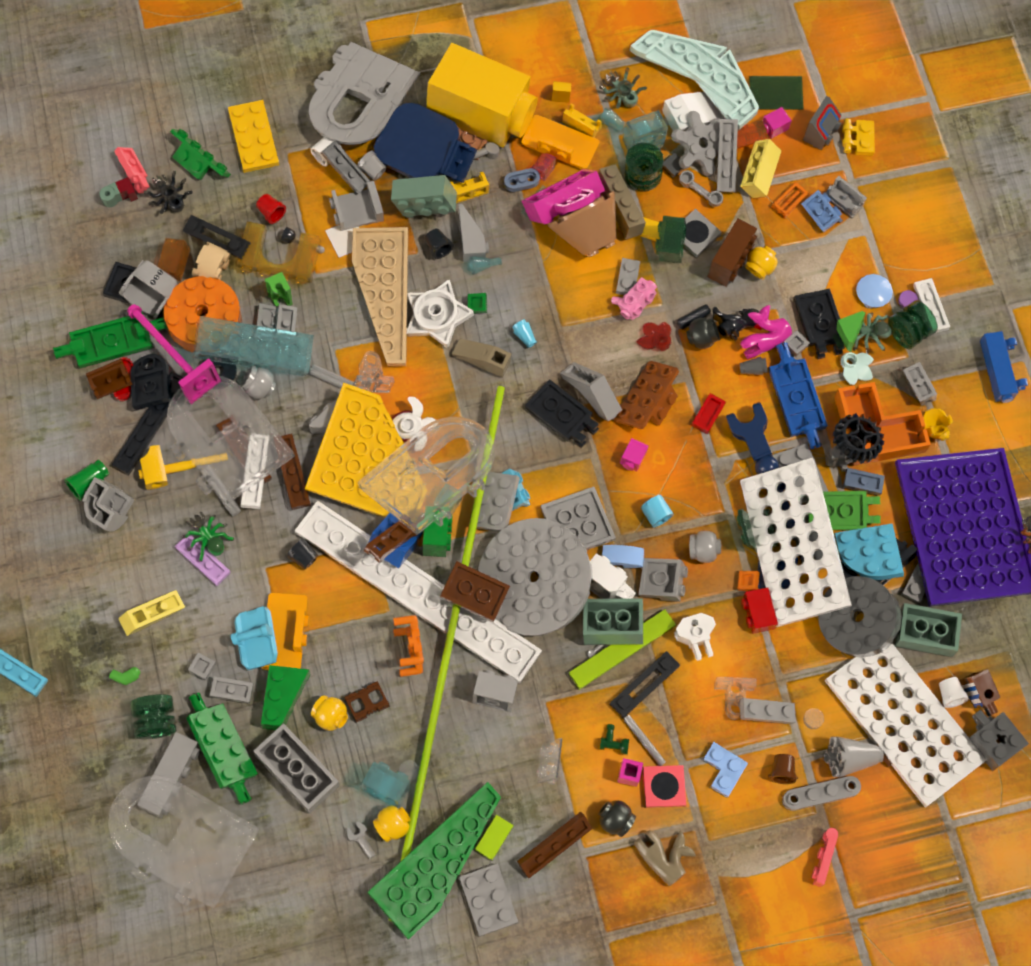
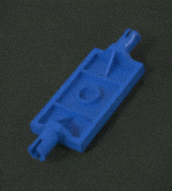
[768,342,828,449]

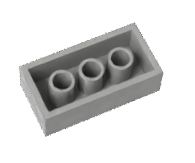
[253,723,339,814]

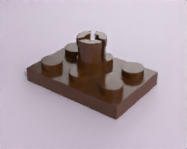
[440,561,510,622]

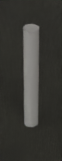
[623,715,666,766]

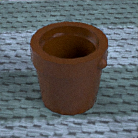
[768,754,798,784]

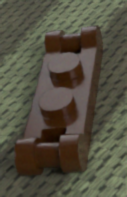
[364,516,422,563]

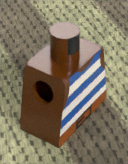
[959,669,1000,716]

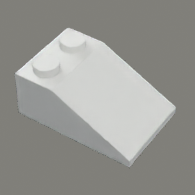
[662,92,725,131]

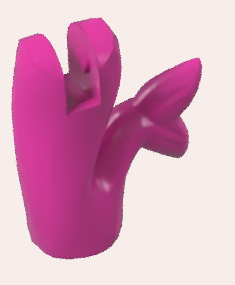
[740,305,792,359]

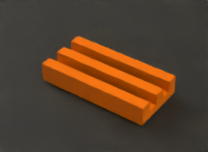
[771,182,809,219]

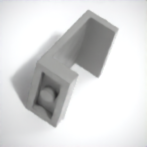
[329,181,384,231]

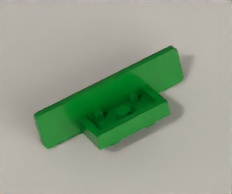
[170,129,231,180]

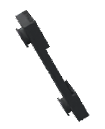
[183,215,251,259]
[610,651,680,719]

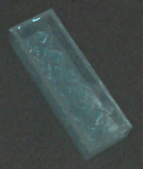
[193,316,314,376]

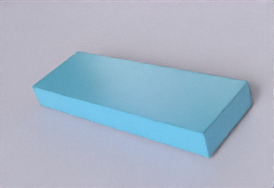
[0,649,48,697]

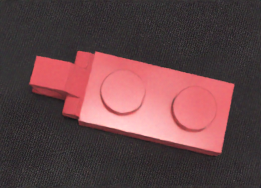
[114,147,150,193]

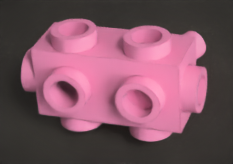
[612,277,657,320]

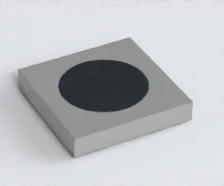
[670,209,722,258]

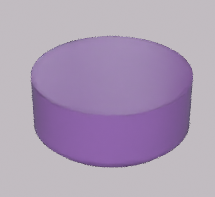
[898,290,918,310]

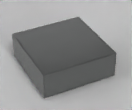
[661,153,684,178]

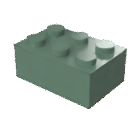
[391,175,457,217]
[583,598,643,645]
[895,603,962,657]

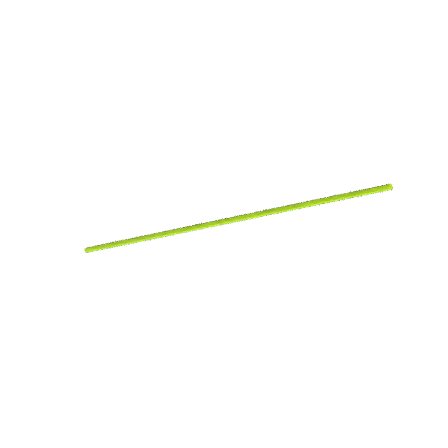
[388,386,505,921]

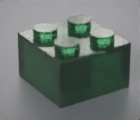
[655,216,687,263]

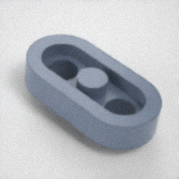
[504,168,540,192]

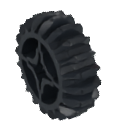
[832,413,885,464]

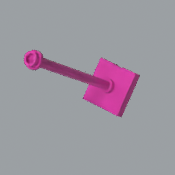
[127,304,221,405]

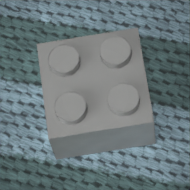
[472,670,518,712]

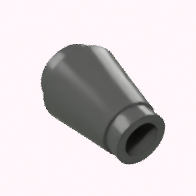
[740,357,767,375]

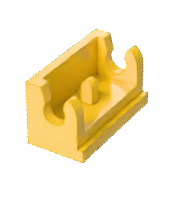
[562,103,602,137]
[450,172,489,204]

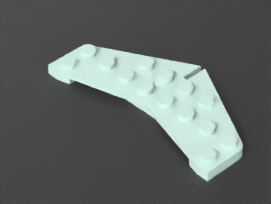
[630,30,759,130]

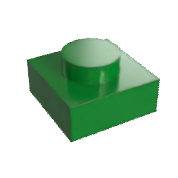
[468,293,487,314]

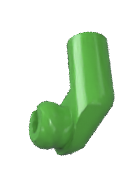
[109,667,140,685]

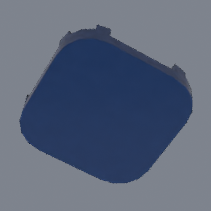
[374,103,460,178]

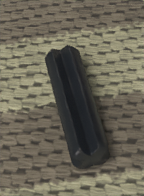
[677,304,711,329]

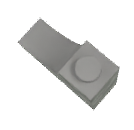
[560,362,622,421]

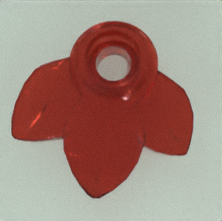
[637,322,672,351]

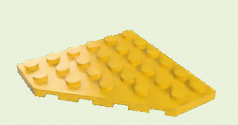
[305,383,427,524]

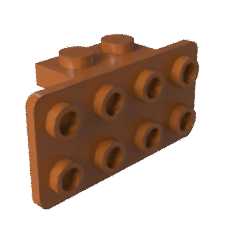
[614,361,679,429]

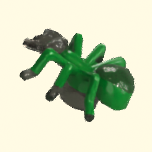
[182,512,234,562]

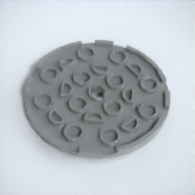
[478,518,592,636]

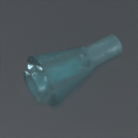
[467,256,502,275]

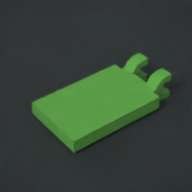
[808,491,881,530]

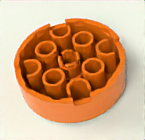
[164,276,242,354]

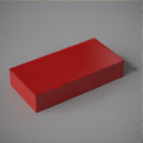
[691,393,726,434]

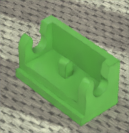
[265,272,293,307]

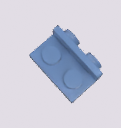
[801,190,843,232]

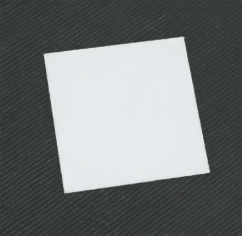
[325,225,359,257]

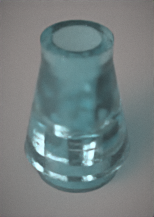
[598,108,626,132]

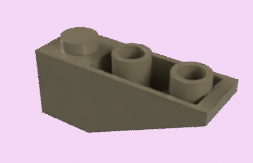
[452,338,511,378]

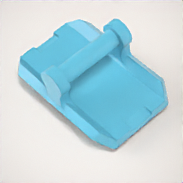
[231,606,278,670]

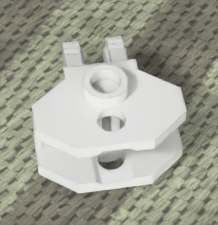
[674,613,716,661]

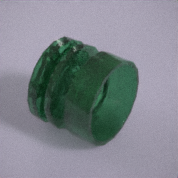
[624,143,663,191]
[888,300,938,350]
[130,694,177,739]

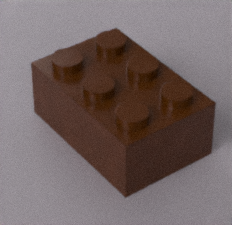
[707,218,758,287]

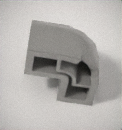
[82,477,135,531]

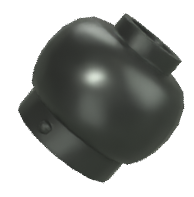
[686,318,720,349]
[599,800,636,837]

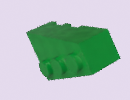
[261,665,310,730]

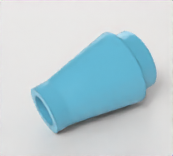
[512,319,537,348]

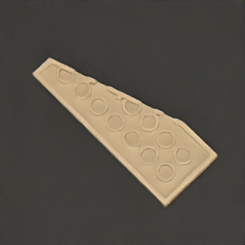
[352,227,409,366]

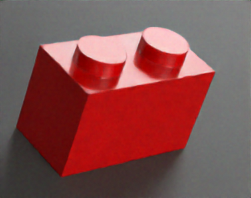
[741,587,778,634]

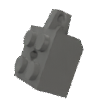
[969,710,1029,771]

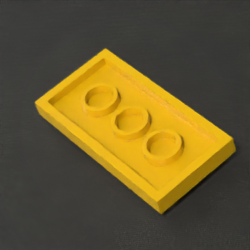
[228,100,279,173]

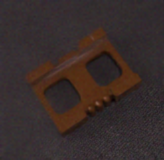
[344,681,390,723]

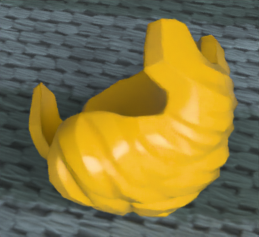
[923,408,953,441]

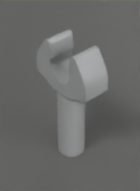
[347,822,376,859]

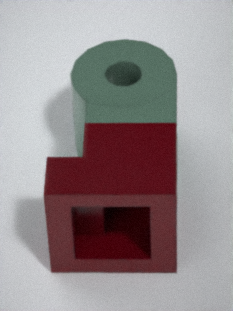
[99,177,138,207]

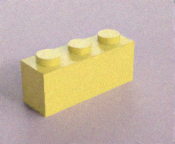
[740,139,781,198]

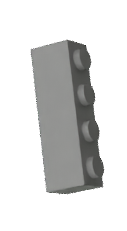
[137,732,200,819]

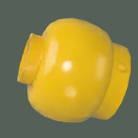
[744,246,778,280]
[311,695,348,731]
[373,805,411,843]

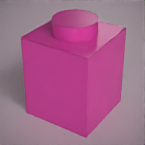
[761,107,792,139]
[620,438,649,471]
[617,758,643,787]

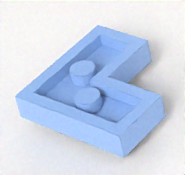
[703,742,748,798]

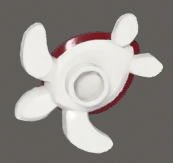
[391,397,438,453]

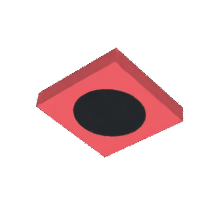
[643,765,686,808]

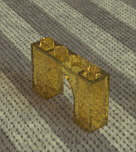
[237,221,321,284]

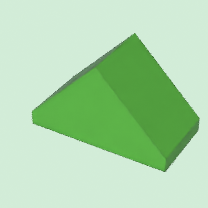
[836,311,866,352]

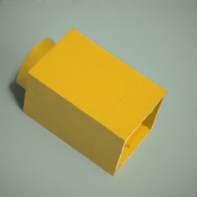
[426,43,538,148]

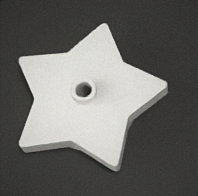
[407,280,474,347]

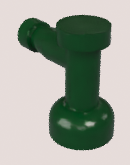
[600,724,629,755]

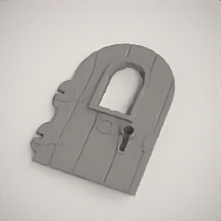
[309,42,420,145]

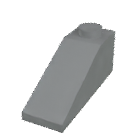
[458,204,489,262]

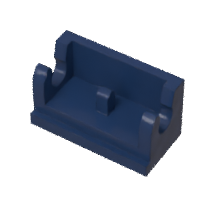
[440,139,477,183]

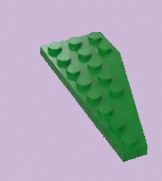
[367,782,501,940]

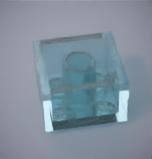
[623,110,668,158]
[362,762,410,808]

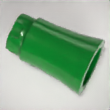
[64,460,110,501]

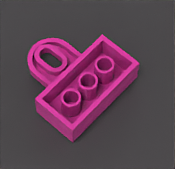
[522,169,605,224]

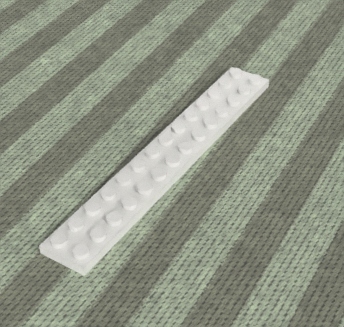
[295,500,542,684]

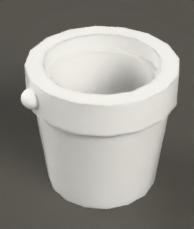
[939,677,969,708]

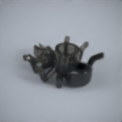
[144,171,193,214]

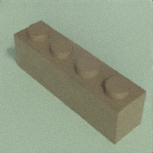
[598,164,646,240]

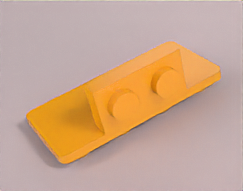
[521,115,599,169]
[261,593,309,670]

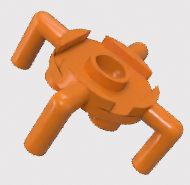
[393,615,424,677]

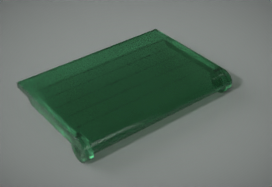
[749,76,804,110]

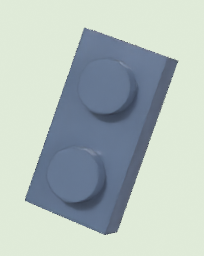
[843,468,885,496]

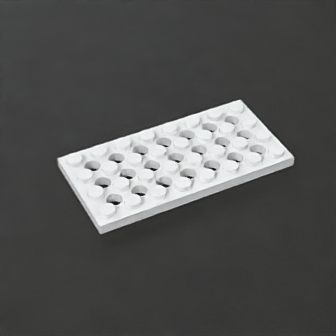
[740,458,852,627]
[825,644,986,808]

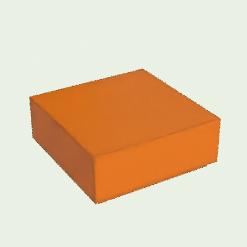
[737,571,760,591]

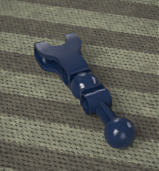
[726,402,795,529]

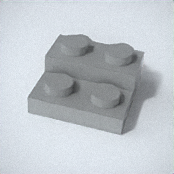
[639,558,688,602]

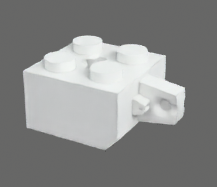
[590,553,636,599]

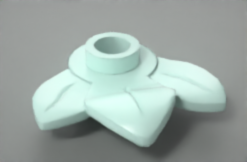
[840,352,874,385]

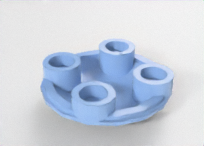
[856,274,893,309]

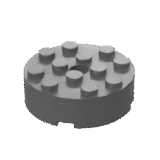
[818,576,901,658]

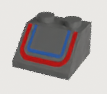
[803,96,842,150]

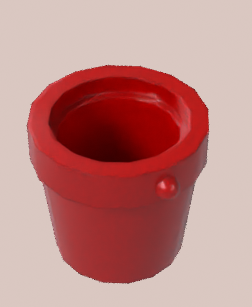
[256,194,286,224]

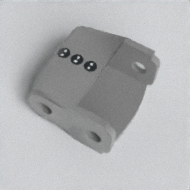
[119,260,178,319]

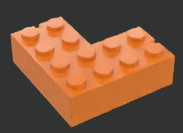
[834,382,931,466]

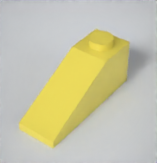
[118,590,185,636]

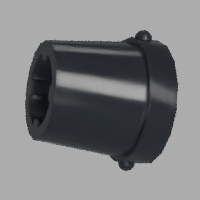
[424,228,454,259]
[286,538,318,570]

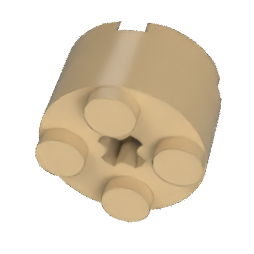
[192,242,230,280]

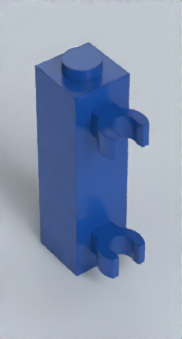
[980,331,1028,403]

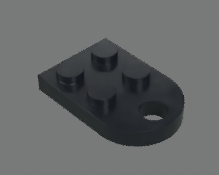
[131,354,171,410]

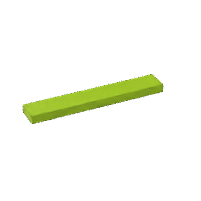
[569,609,676,690]

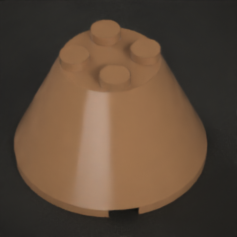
[547,191,616,257]

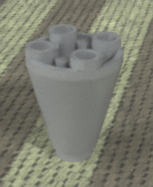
[824,736,884,777]

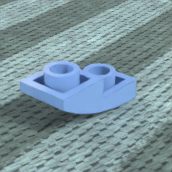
[602,545,644,568]

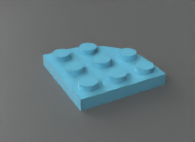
[835,524,904,580]

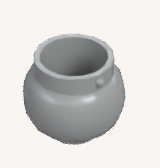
[241,366,276,399]
[689,531,721,563]

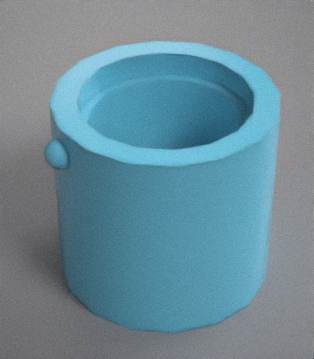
[640,495,674,528]

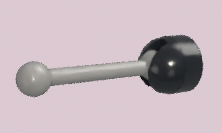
[281,227,325,253]

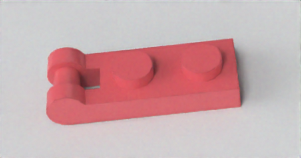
[812,828,838,887]

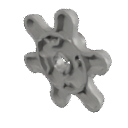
[671,111,720,177]

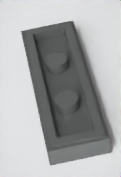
[321,141,371,195]

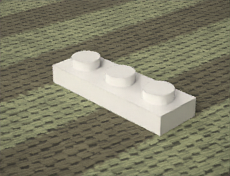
[913,278,950,334]

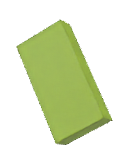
[475,815,514,861]

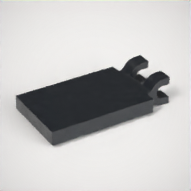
[794,288,845,359]
[525,379,599,448]

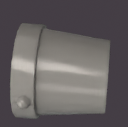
[357,150,386,181]

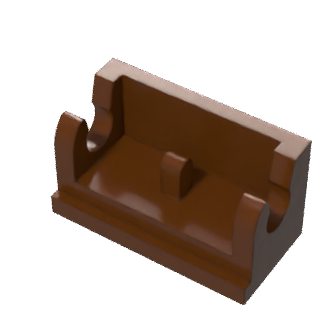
[86,359,133,399]

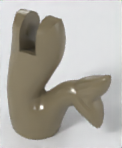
[634,830,696,887]

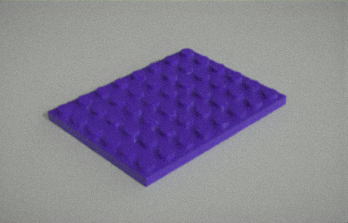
[895,448,1031,607]

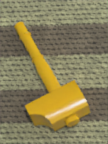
[138,445,228,490]

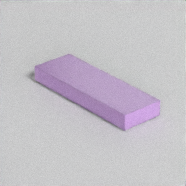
[175,535,231,586]

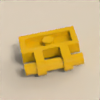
[842,118,875,156]

